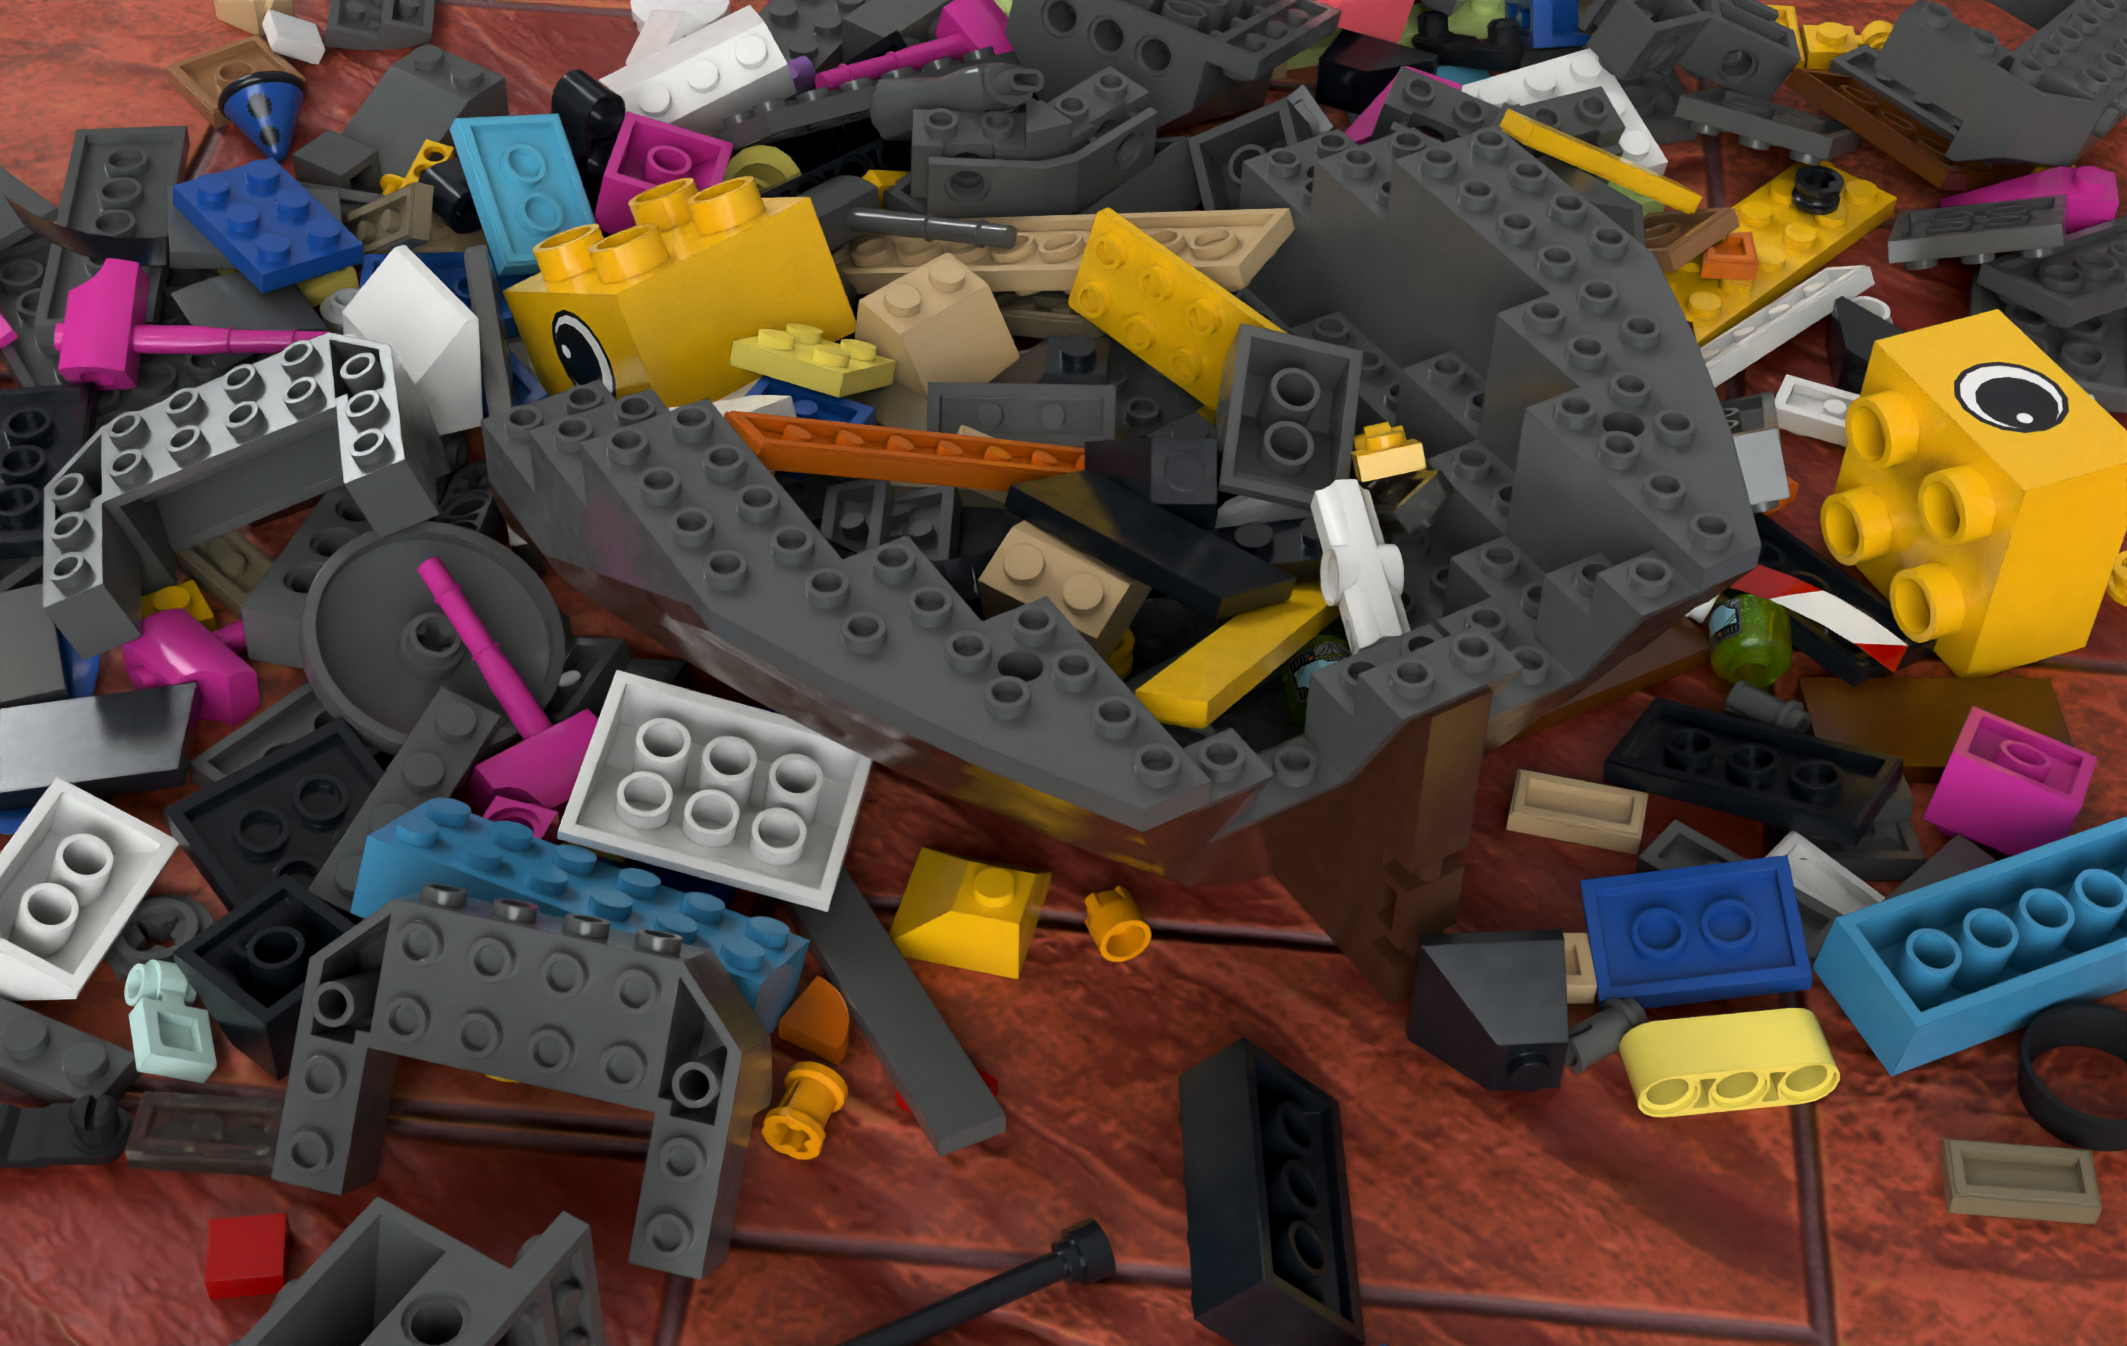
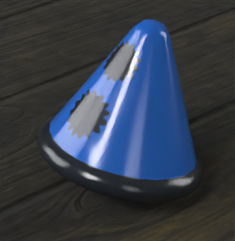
[217,70,307,163]

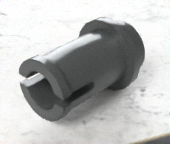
[1724,679,1812,734]
[1564,997,1649,1074]

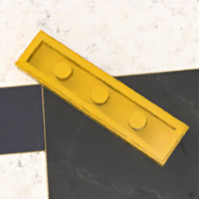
[1500,109,1703,215]

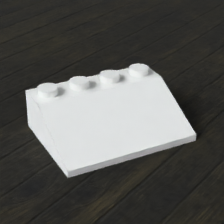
[557,670,873,912]

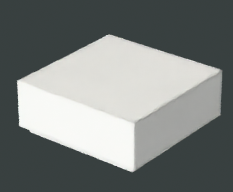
[262,9,325,65]

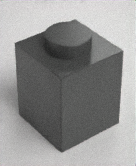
[292,129,383,194]

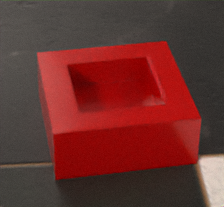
[204,1213,291,1300]

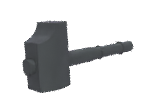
[796,175,1017,252]

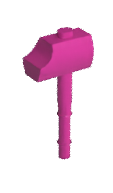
[815,0,1021,91]
[54,258,328,390]
[417,556,598,818]
[121,608,260,726]

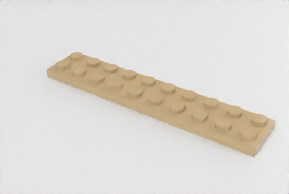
[831,208,1295,296]

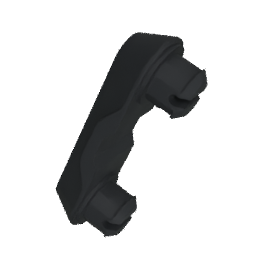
[1411,10,1527,72]
[0,1095,133,1168]

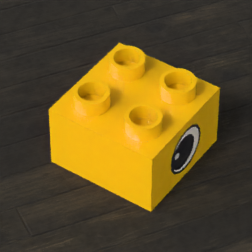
[502,176,856,408]
[1820,309,2127,678]

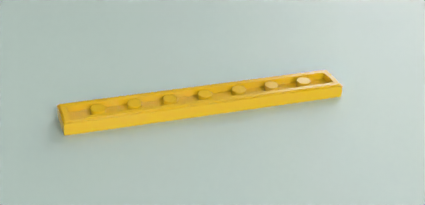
[1135,579,1341,730]

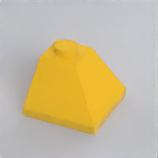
[888,847,1052,980]

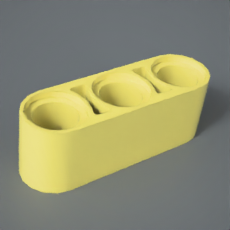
[1619,1008,1840,1117]

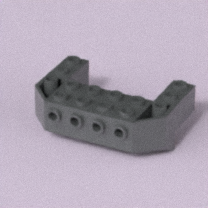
[1873,0,2127,167]
[43,332,451,660]
[271,883,772,1280]

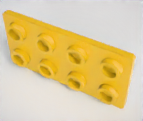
[1068,207,1288,413]

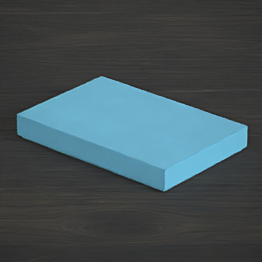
[449,113,596,277]

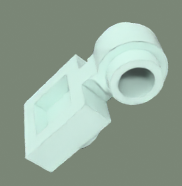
[124,959,217,1084]

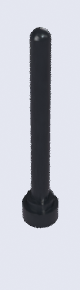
[835,1218,1116,1346]

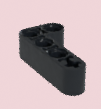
[418,69,626,234]

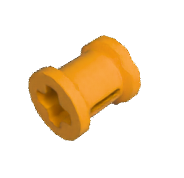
[761,1061,848,1160]

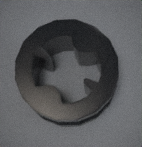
[1791,165,1844,215]

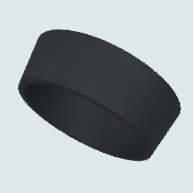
[2017,1003,2127,1151]

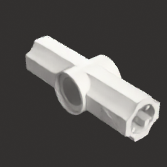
[1310,479,1411,655]

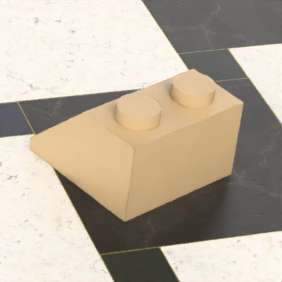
[854,252,1021,399]
[978,520,1152,662]

